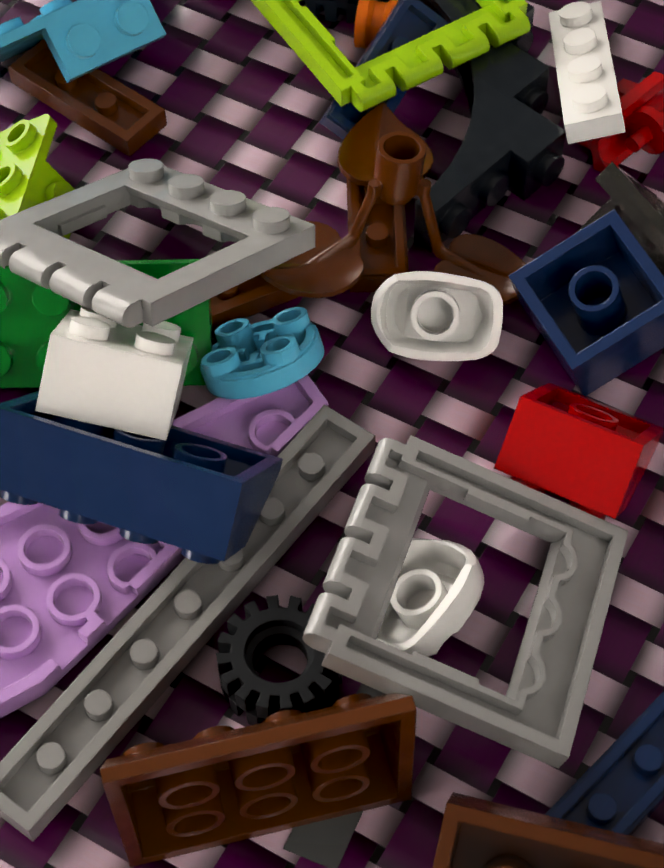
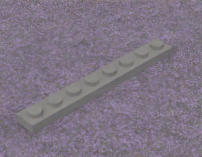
[0,404,375,842]

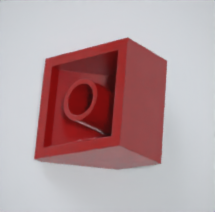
[494,382,664,520]

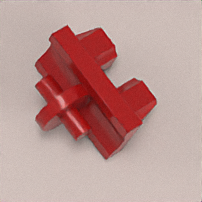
[577,71,664,175]

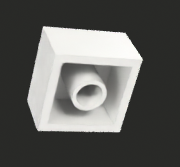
[35,306,194,441]

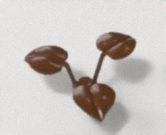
[260,102,526,306]

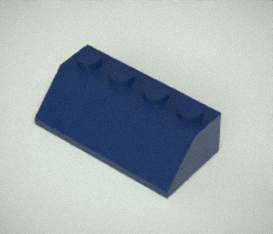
[0,391,283,564]

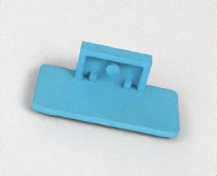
[0,0,166,83]

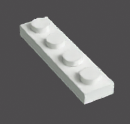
[548,1,626,144]

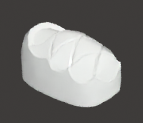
[371,271,503,361]
[376,538,485,657]

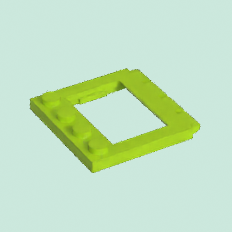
[251,0,531,112]

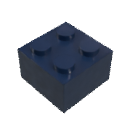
[508,209,664,396]

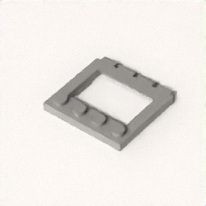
[0,158,316,328]
[302,435,629,769]

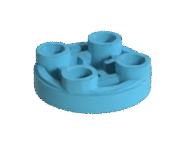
[200,307,325,399]

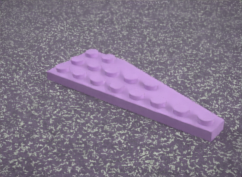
[0,374,328,718]

